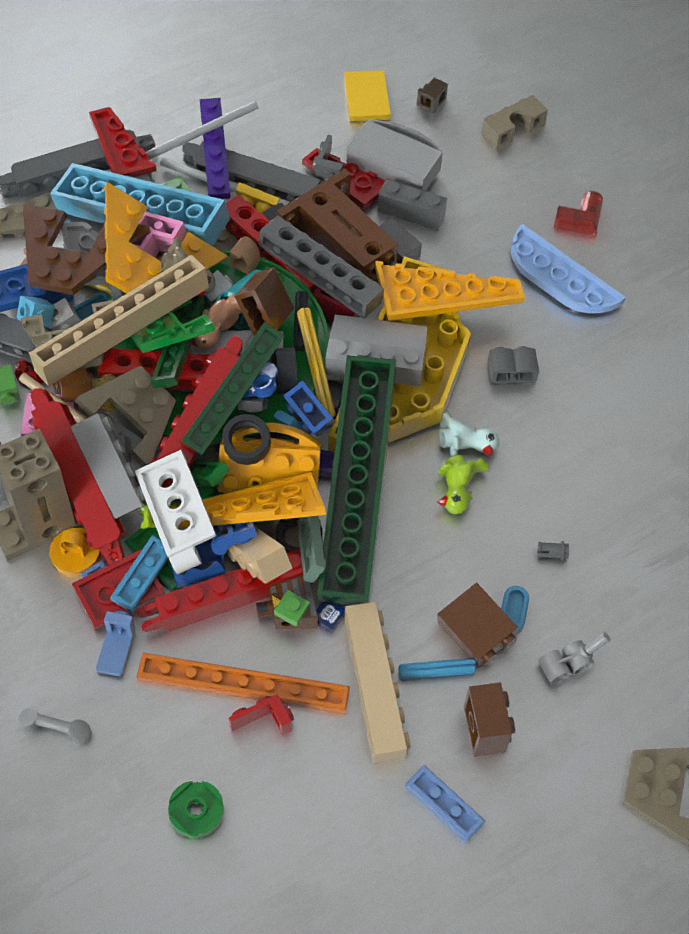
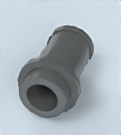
[537,541,569,561]

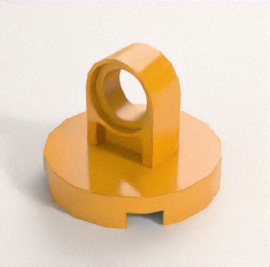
[49,528,101,577]

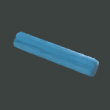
[398,658,476,679]

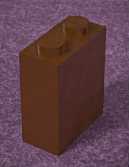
[235,267,294,335]
[437,582,518,667]

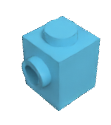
[16,296,55,328]

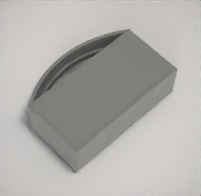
[346,120,443,191]

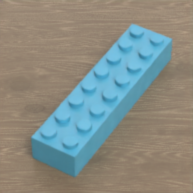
[50,163,230,246]

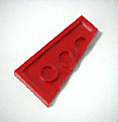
[89,107,157,178]
[302,148,390,210]

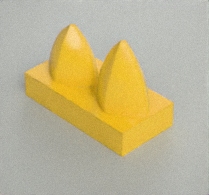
[236,182,280,213]

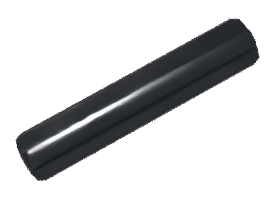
[293,290,308,351]

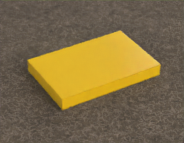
[344,70,391,122]

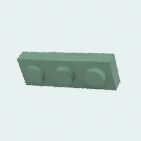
[297,516,326,583]

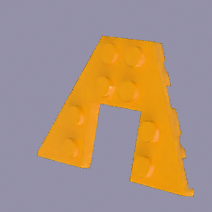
[104,182,227,294]

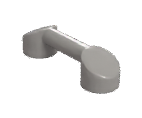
[18,707,92,745]

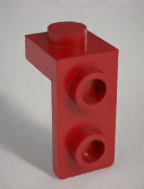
[229,694,294,736]

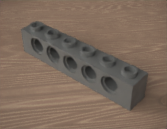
[259,216,384,318]

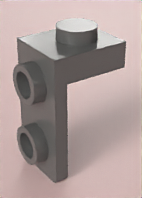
[312,135,343,181]

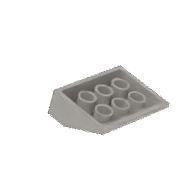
[325,315,428,386]

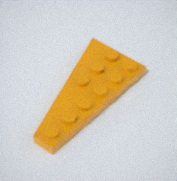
[375,261,525,321]
[170,472,326,529]

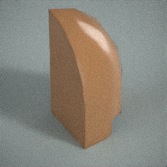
[230,236,260,274]

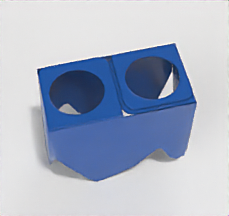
[170,541,225,588]

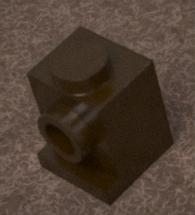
[416,77,448,113]

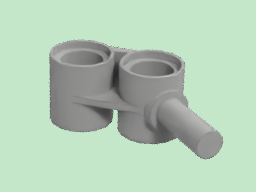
[538,632,611,685]

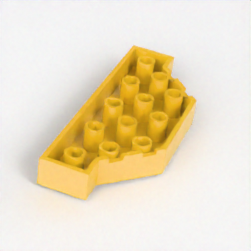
[328,257,471,452]

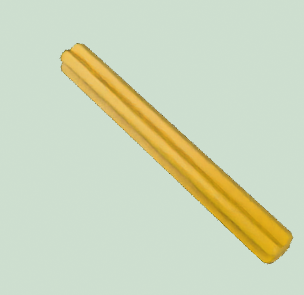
[297,308,336,417]

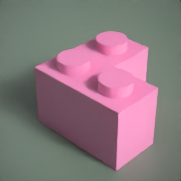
[133,212,187,258]

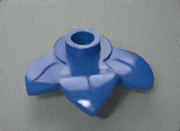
[243,362,278,398]

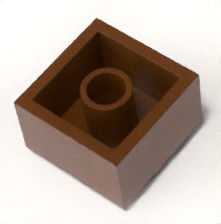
[463,682,515,757]

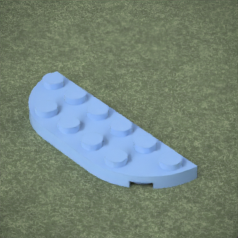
[511,224,626,313]

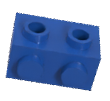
[284,380,336,437]

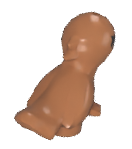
[192,294,242,349]

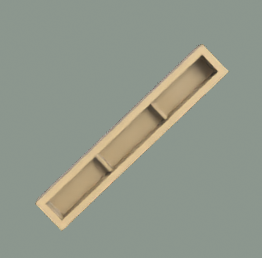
[344,602,411,764]

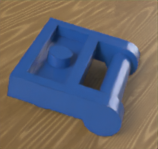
[211,522,257,555]

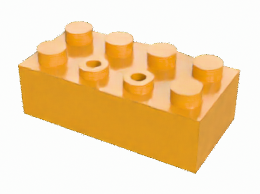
[218,423,321,493]

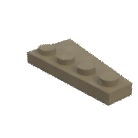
[0,193,57,238]

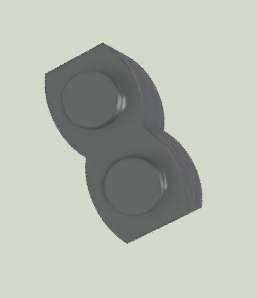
[488,346,540,384]

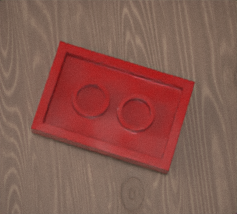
[72,549,165,630]

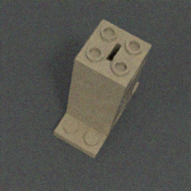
[0,429,84,561]

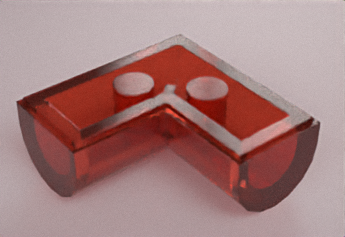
[554,191,603,236]

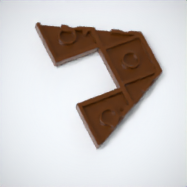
[23,204,151,295]

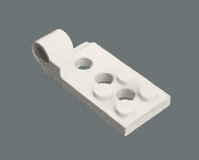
[135,450,216,574]

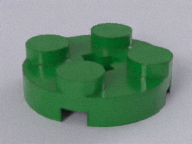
[168,781,224,840]

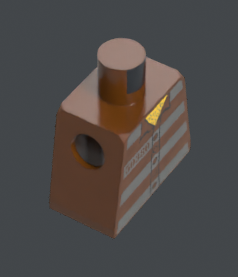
[256,575,318,629]

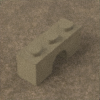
[481,95,548,149]

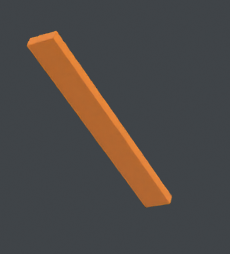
[136,653,350,714]

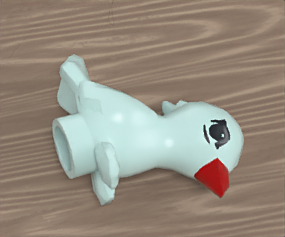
[439,411,500,457]

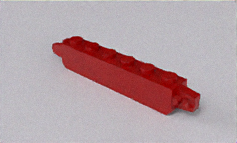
[150,336,243,488]
[30,388,126,565]
[136,549,303,632]

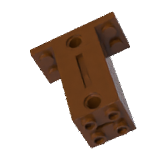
[277,169,398,283]

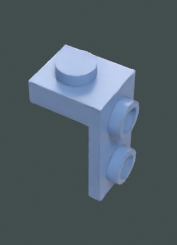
[96,611,136,676]

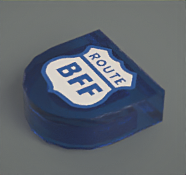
[316,602,345,633]

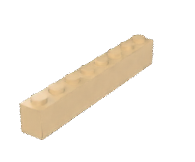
[29,255,209,386]

